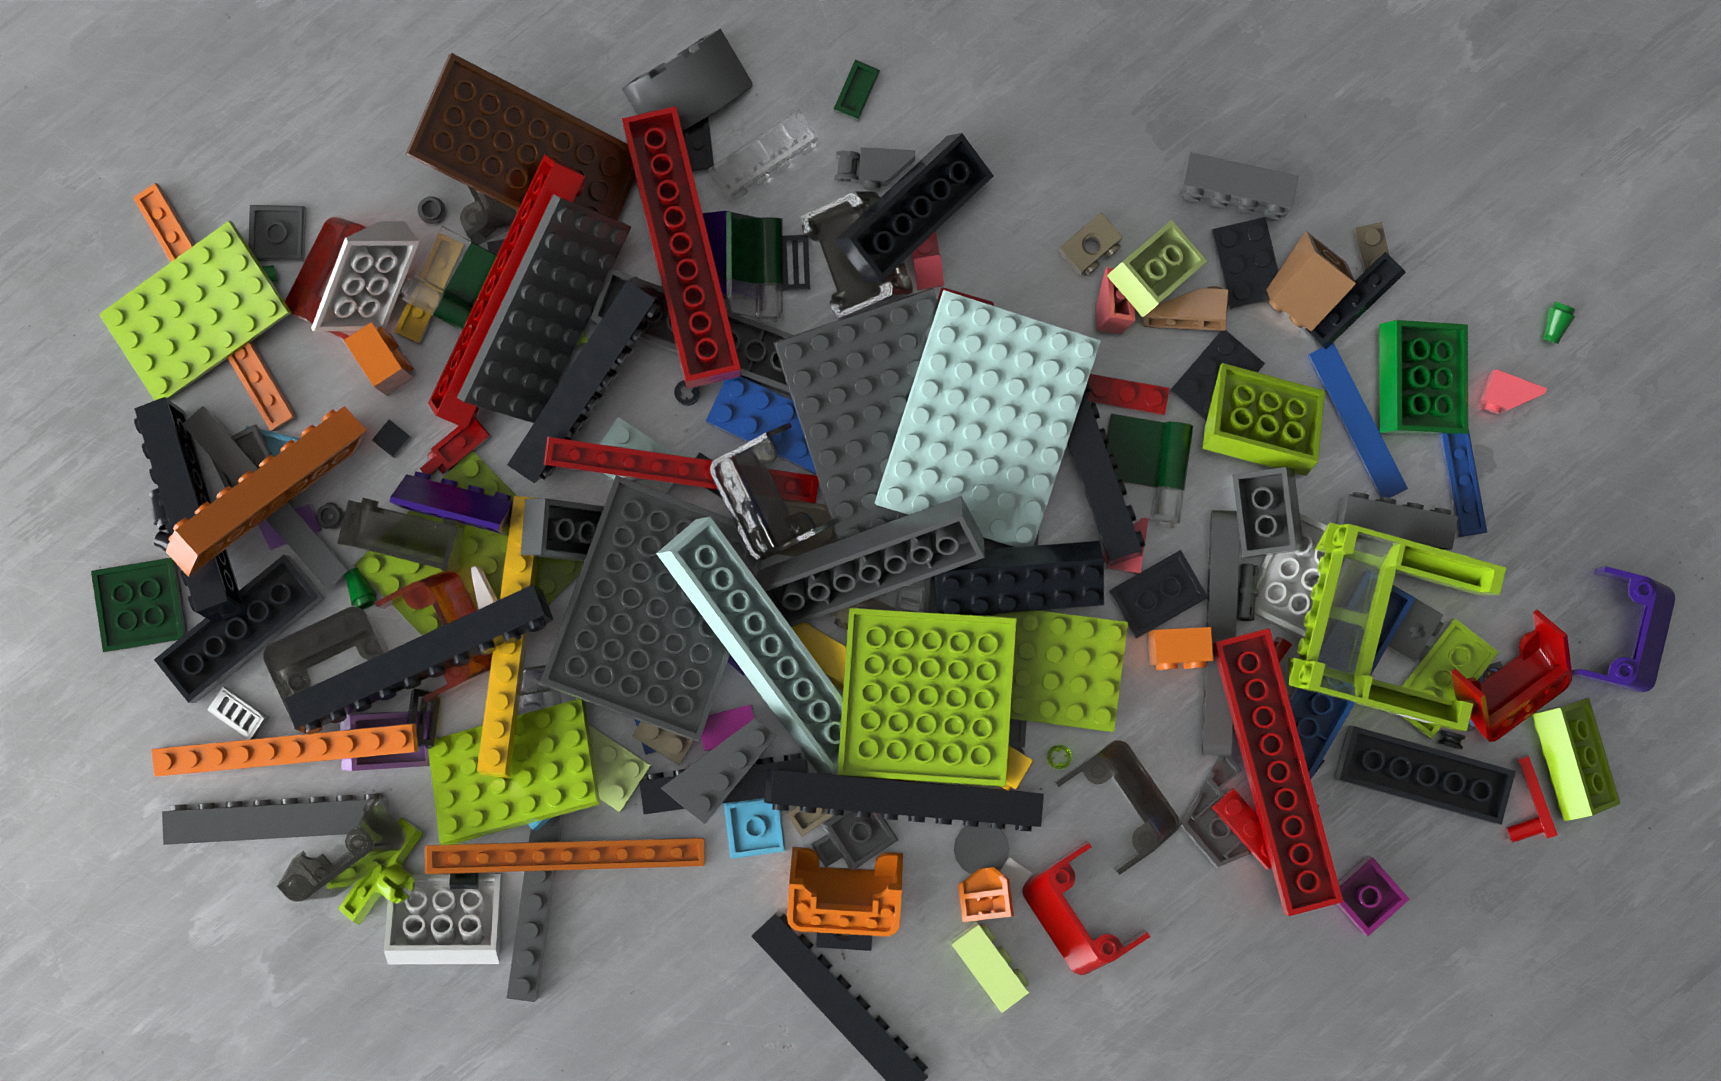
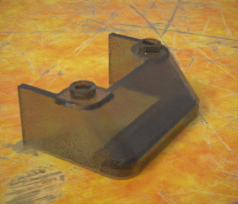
[710,422,839,560]
[337,497,464,573]
[263,607,389,721]
[1054,740,1180,875]

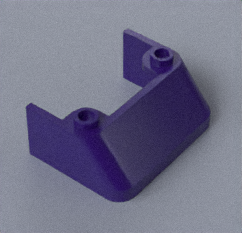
[1572,566,1675,692]

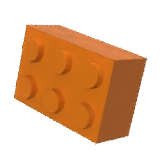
[343,322,414,396]
[1147,627,1213,670]

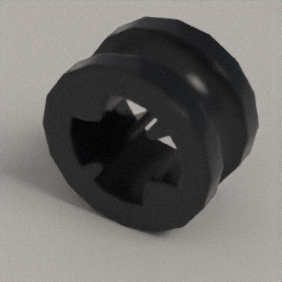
[674,380,700,406]
[1438,730,1466,750]

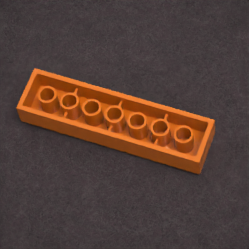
[166,406,367,577]

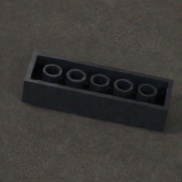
[835,133,994,283]
[934,541,1104,616]
[154,554,324,703]
[1335,726,1516,825]
[639,753,809,815]

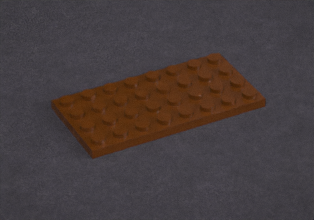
[405,53,635,219]

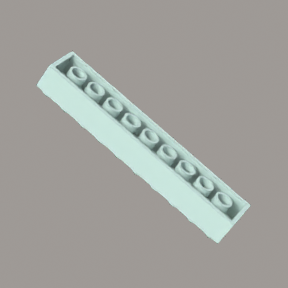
[656,517,843,772]

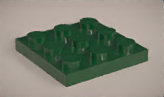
[91,558,186,653]

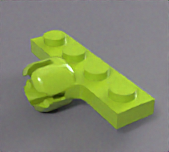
[338,817,423,925]

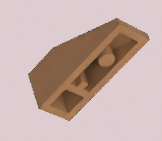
[1143,286,1228,331]

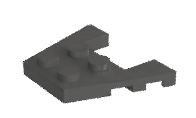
[1179,756,1251,868]

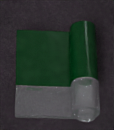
[725,212,783,324]
[400,226,497,331]
[1106,414,1193,528]

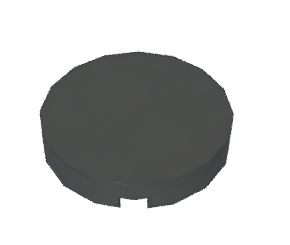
[954,822,1009,875]

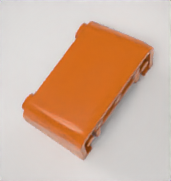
[787,847,903,936]

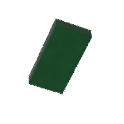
[834,60,880,121]

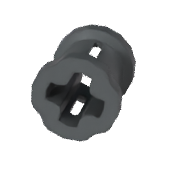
[834,151,860,183]

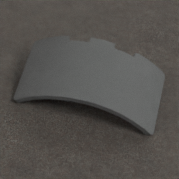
[622,28,753,131]

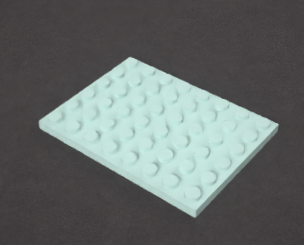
[875,290,1101,547]

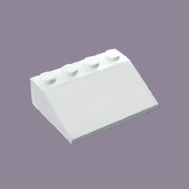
[311,221,420,332]
[1254,514,1371,640]
[384,874,501,965]

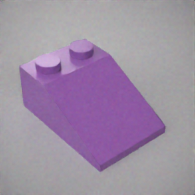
[340,711,430,771]

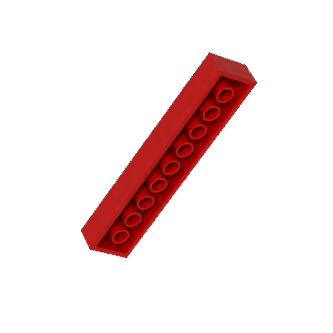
[622,106,741,389]
[428,154,585,429]
[1212,628,1343,916]

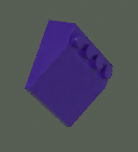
[389,471,513,536]

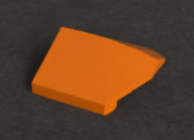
[958,867,1014,922]

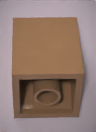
[1267,231,1356,331]

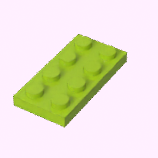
[1399,618,1499,739]

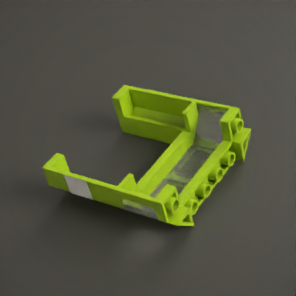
[1288,522,1507,731]

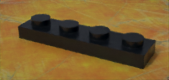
[1305,252,1406,349]

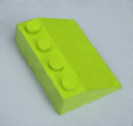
[1203,363,1325,476]

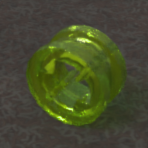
[1047,745,1072,769]

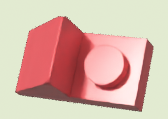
[912,231,944,290]

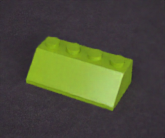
[1533,698,1620,821]

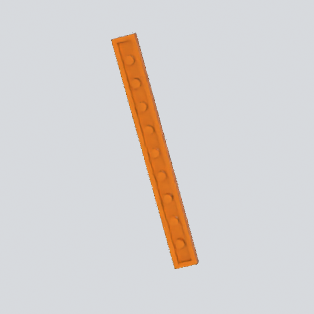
[133,183,296,431]
[152,723,418,777]
[425,838,704,874]

